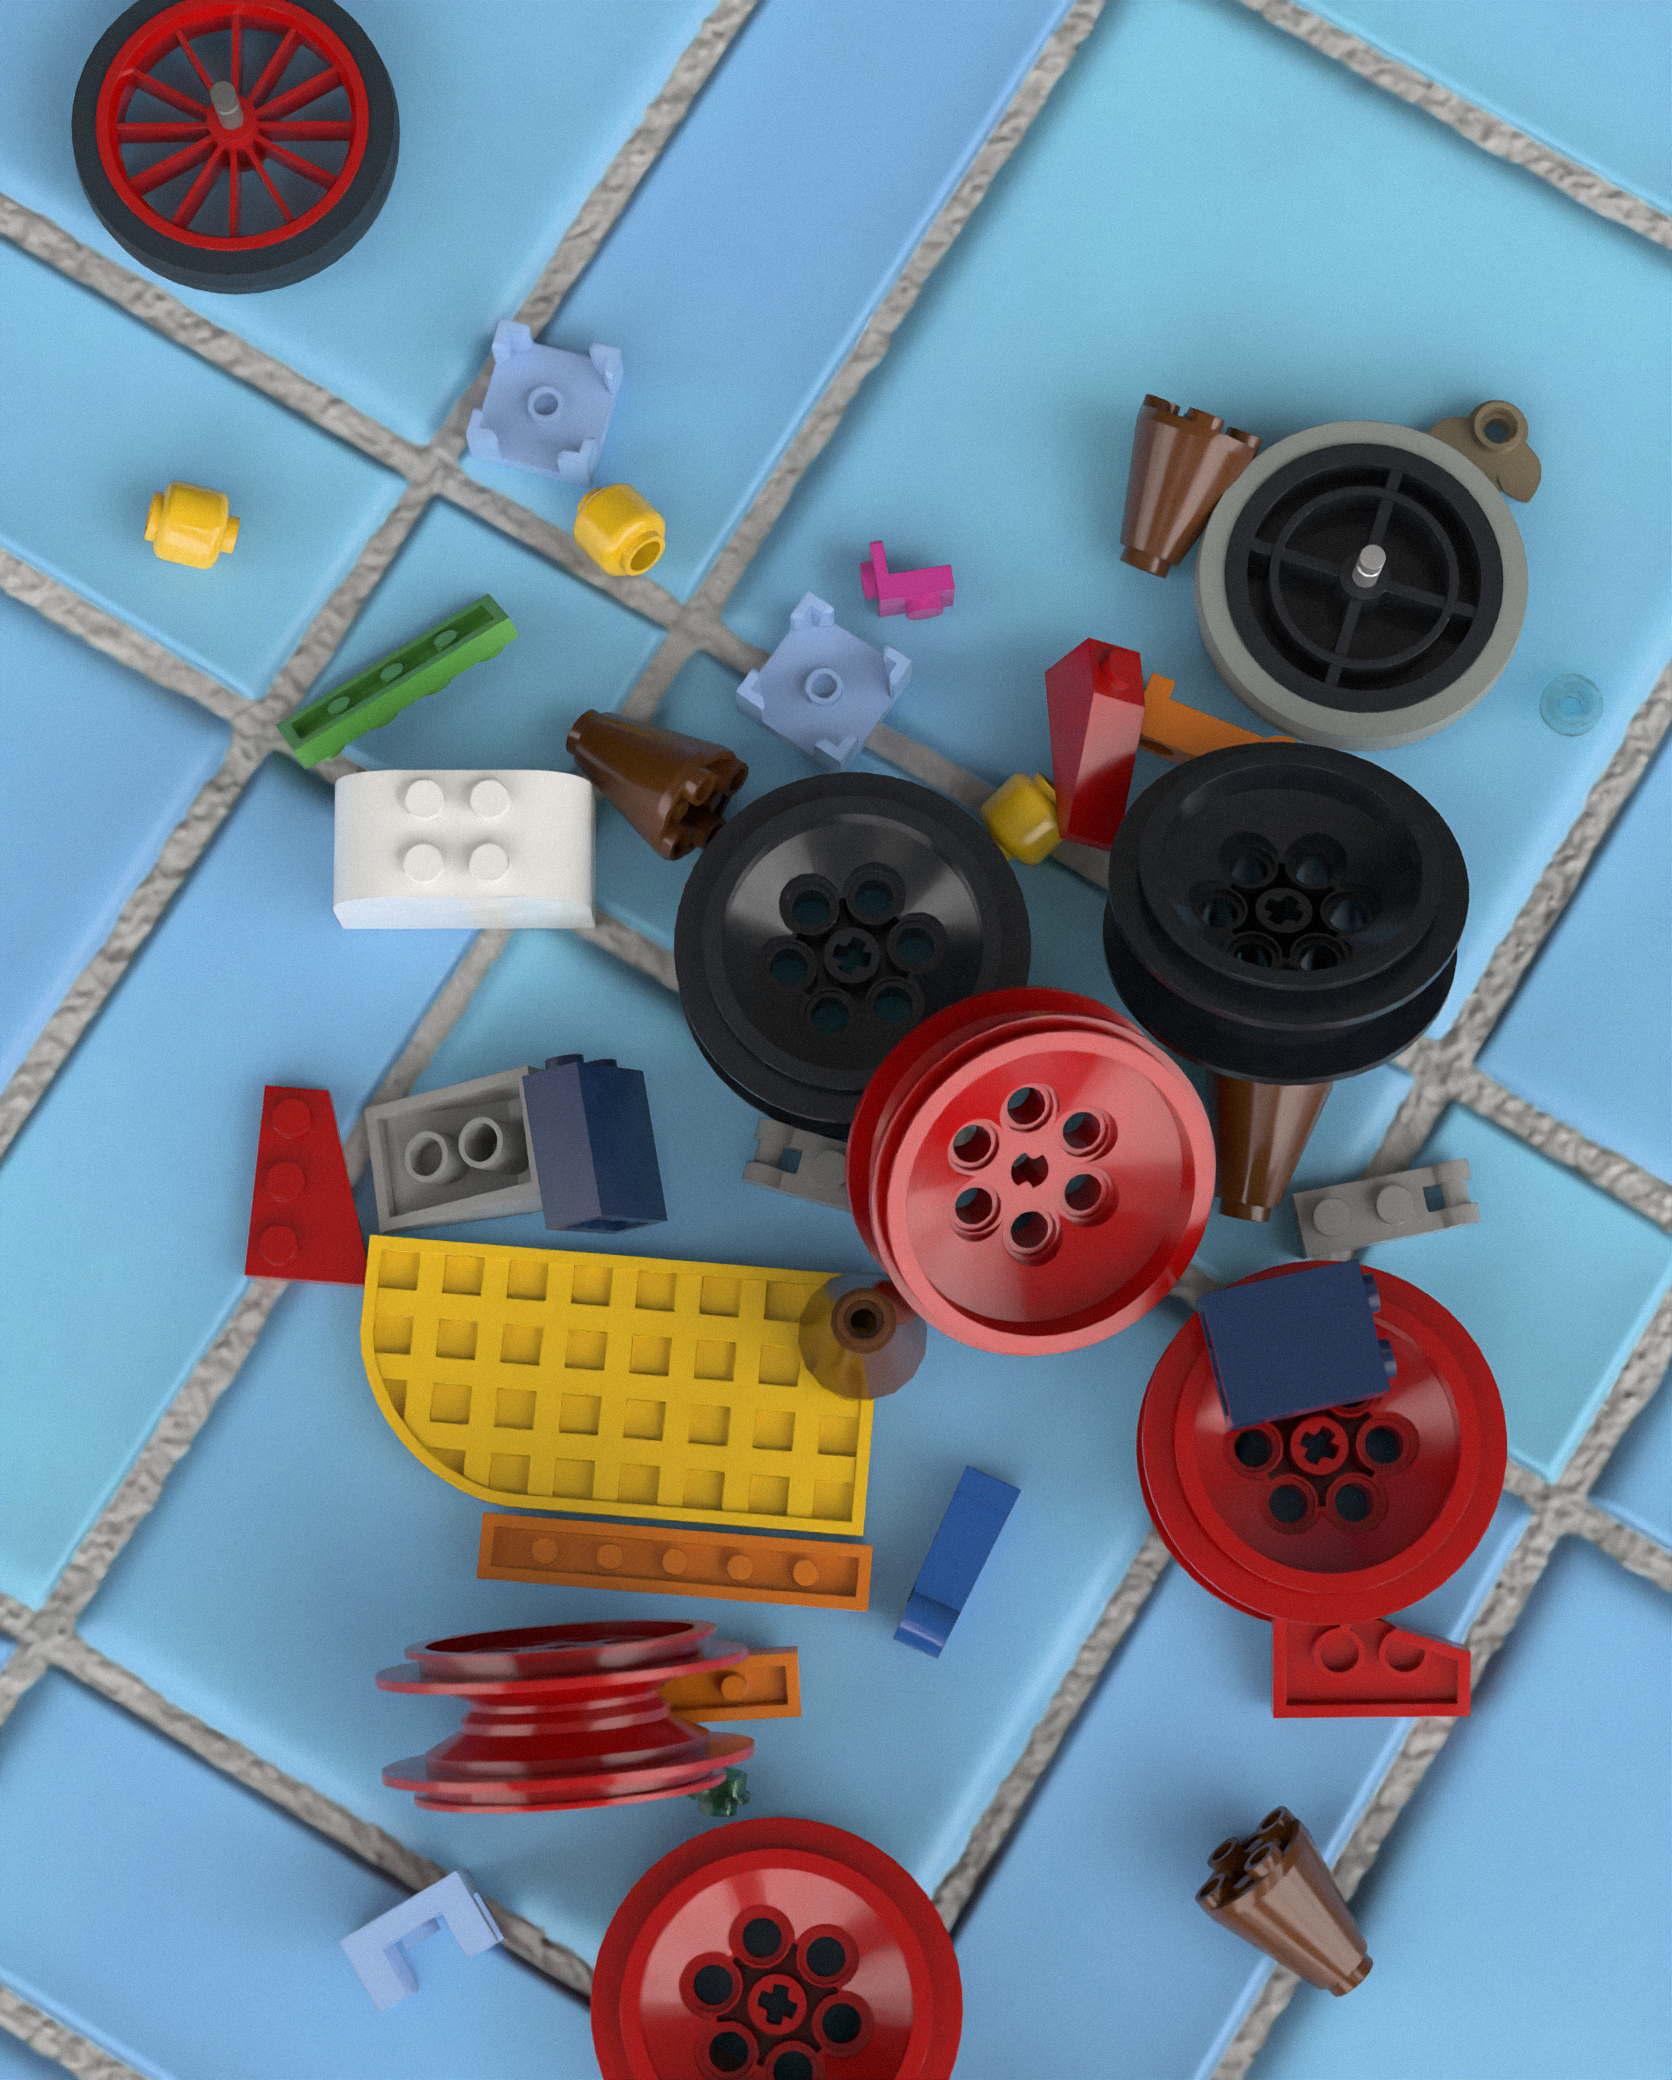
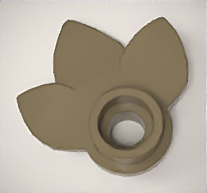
[1428,400,1541,503]

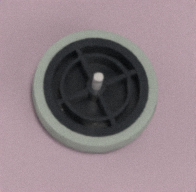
[1194,420,1528,751]

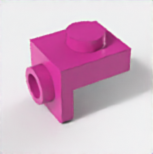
[859,540,955,620]

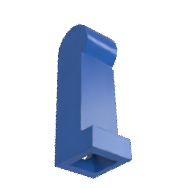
[893,1466,1021,1659]

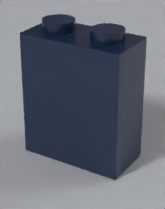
[522,1054,668,1234]
[1196,1259,1397,1431]

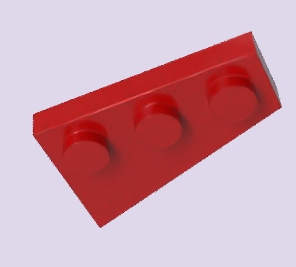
[245,1085,367,1288]
[1271,1616,1471,1718]

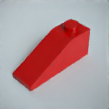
[1045,637,1145,852]

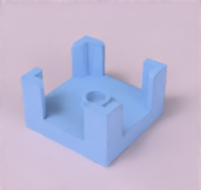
[466,318,624,488]
[736,591,913,774]
[339,1869,507,2013]

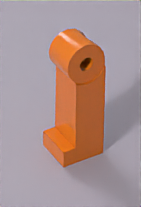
[1138,672,1298,764]

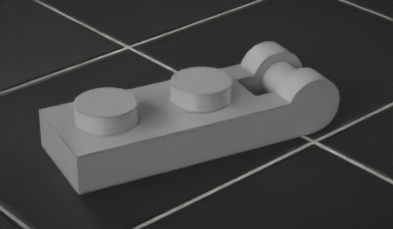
[742,1118,851,1213]
[1290,1159,1482,1259]

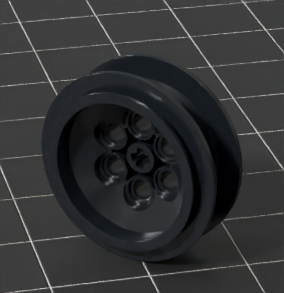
[1102,742,1469,1086]
[674,772,1031,1138]

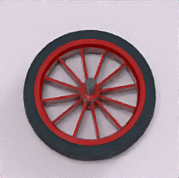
[71,0,400,294]

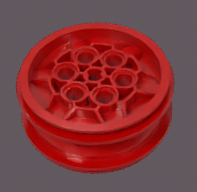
[845,986,1216,1356]

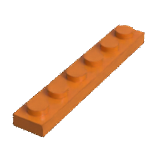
[477,1512,873,1612]

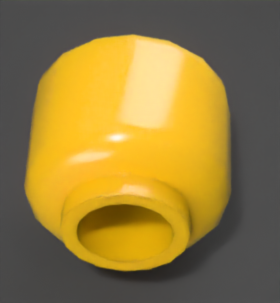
[144,481,240,569]
[573,483,666,576]
[979,772,1064,866]

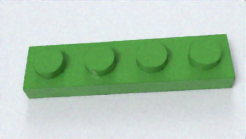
[276,593,519,770]

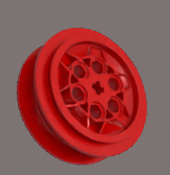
[1136,1260,1507,1626]
[375,1619,755,1814]
[590,1817,963,2080]

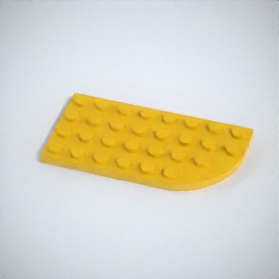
[360,1235,877,1537]

